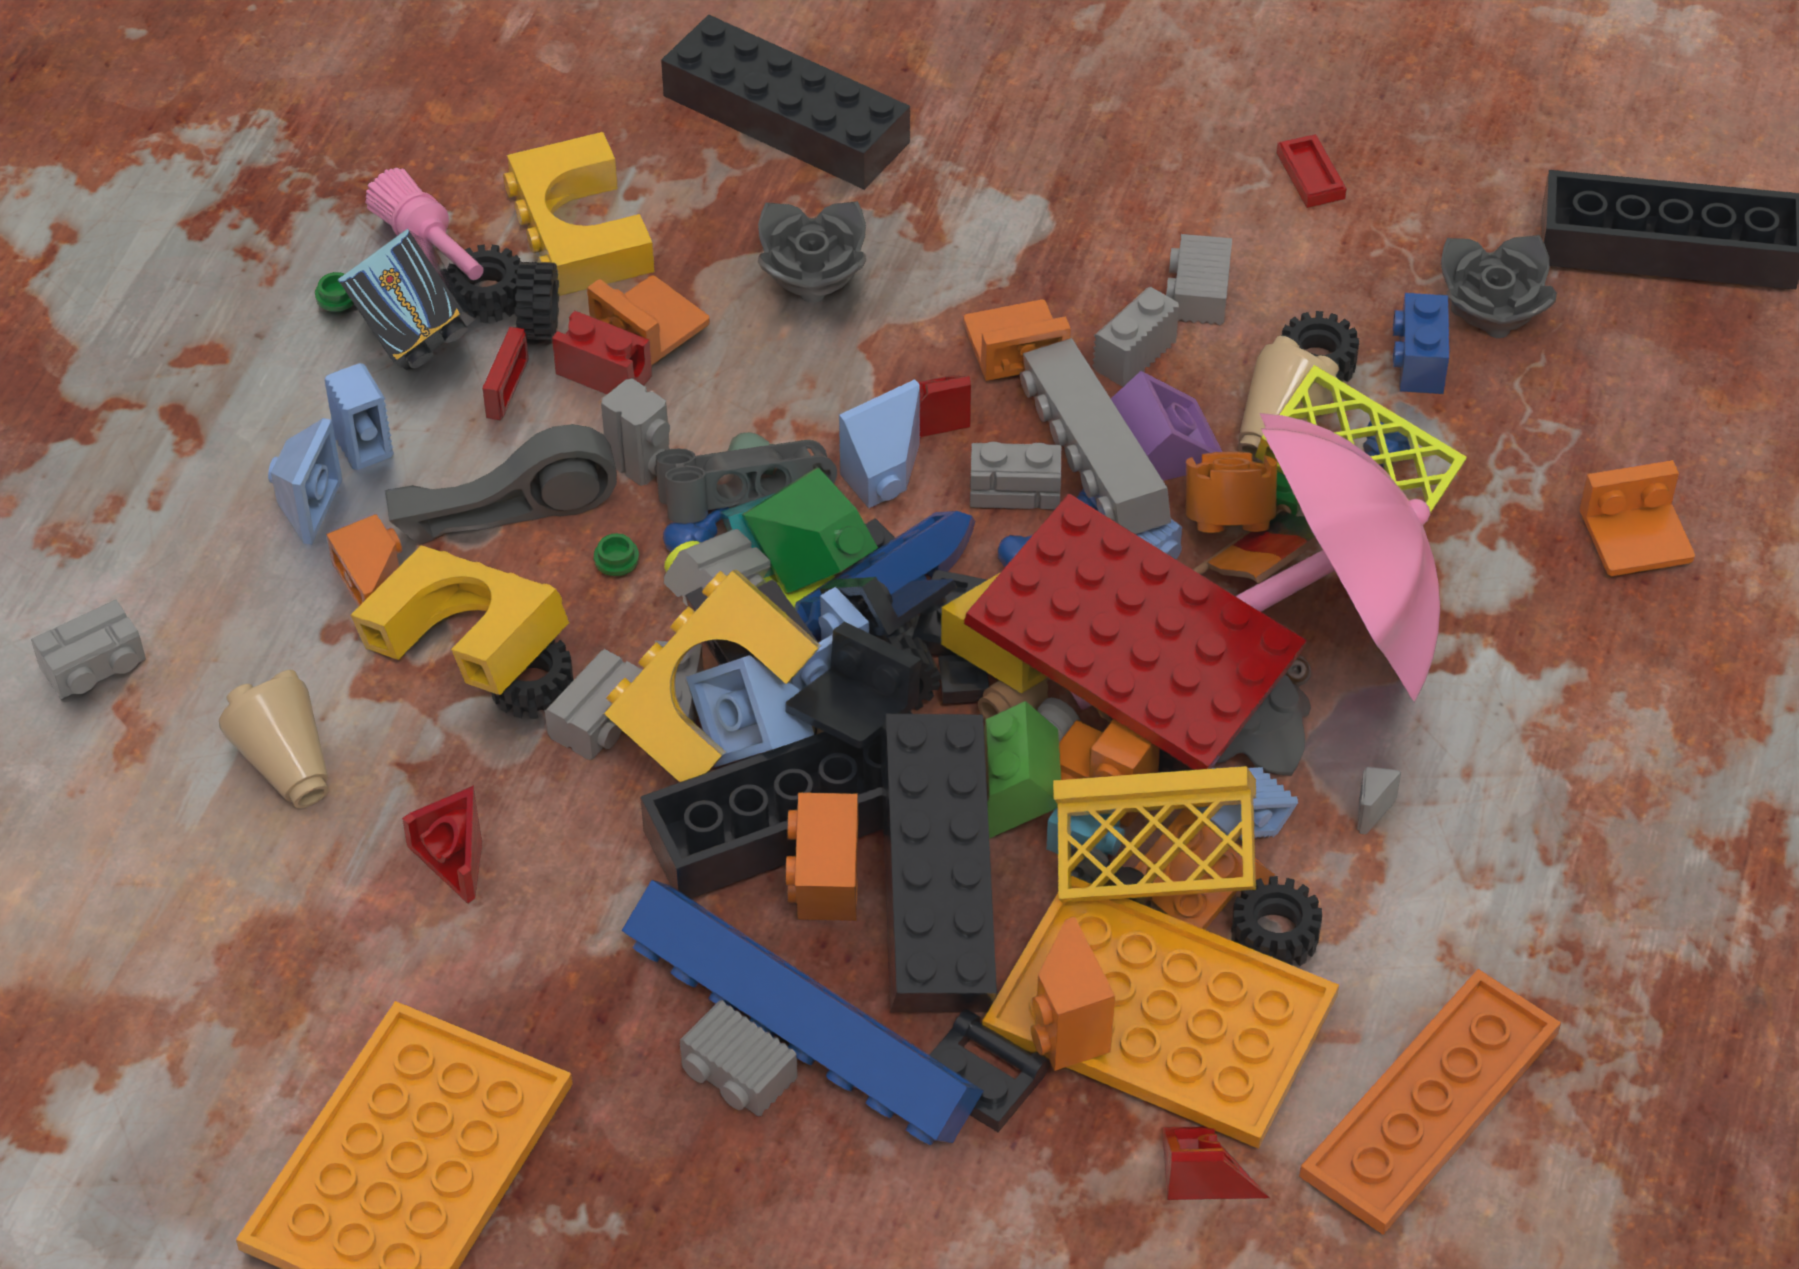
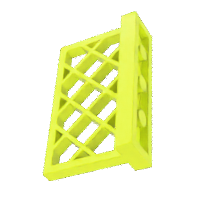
[1255,365,1467,514]

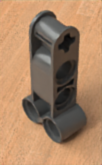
[656,440,837,524]

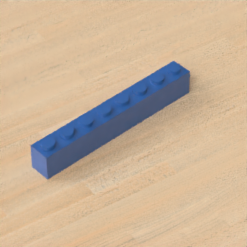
[621,880,984,1145]

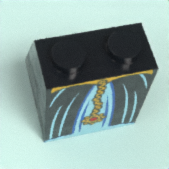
[338,229,476,370]

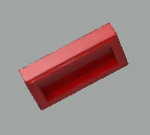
[1277,134,1347,208]
[482,327,529,421]

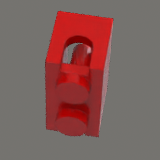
[552,310,652,394]

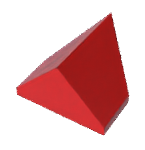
[918,375,971,437]
[402,785,482,904]
[1163,1127,1270,1200]

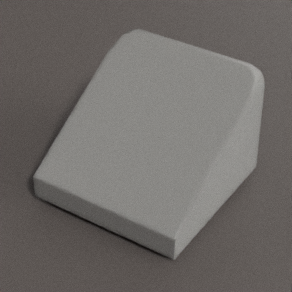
[1357,767,1401,834]

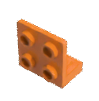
[587,275,710,366]
[963,299,1071,381]
[1579,460,1695,576]
[1135,808,1275,930]

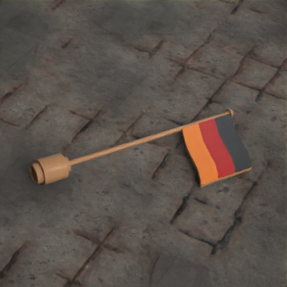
[978,504,1318,721]

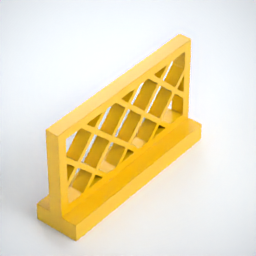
[1053,766,1256,902]

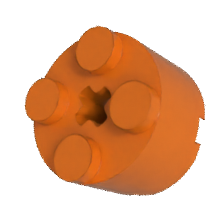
[1186,452,1277,533]

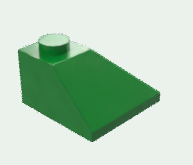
[741,468,878,593]

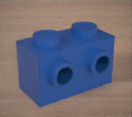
[1393,293,1449,394]

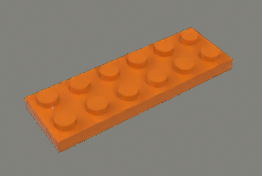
[1299,969,1561,1235]

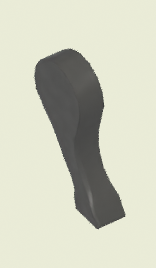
[385,424,617,545]

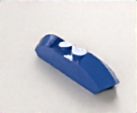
[794,511,976,641]

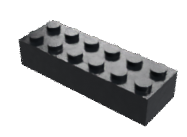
[661,14,910,190]
[1541,170,1799,289]
[640,711,913,898]
[880,714,997,1013]

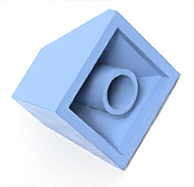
[839,379,920,508]
[268,418,342,545]
[686,655,814,767]

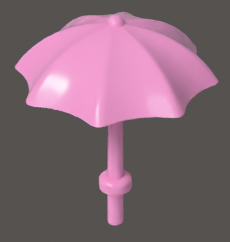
[1071,413,1440,710]

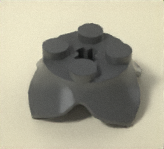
[758,201,866,303]
[1441,235,1557,338]
[1216,675,1311,776]

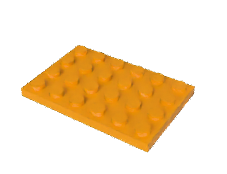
[982,876,1339,1149]
[236,1001,573,1269]

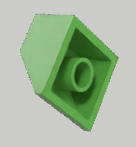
[984,701,1061,838]

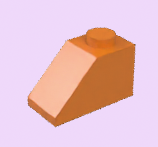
[326,514,402,607]

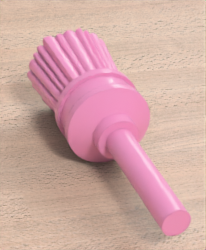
[365,168,484,280]

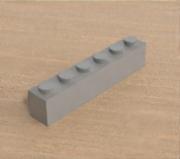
[1020,338,1171,534]

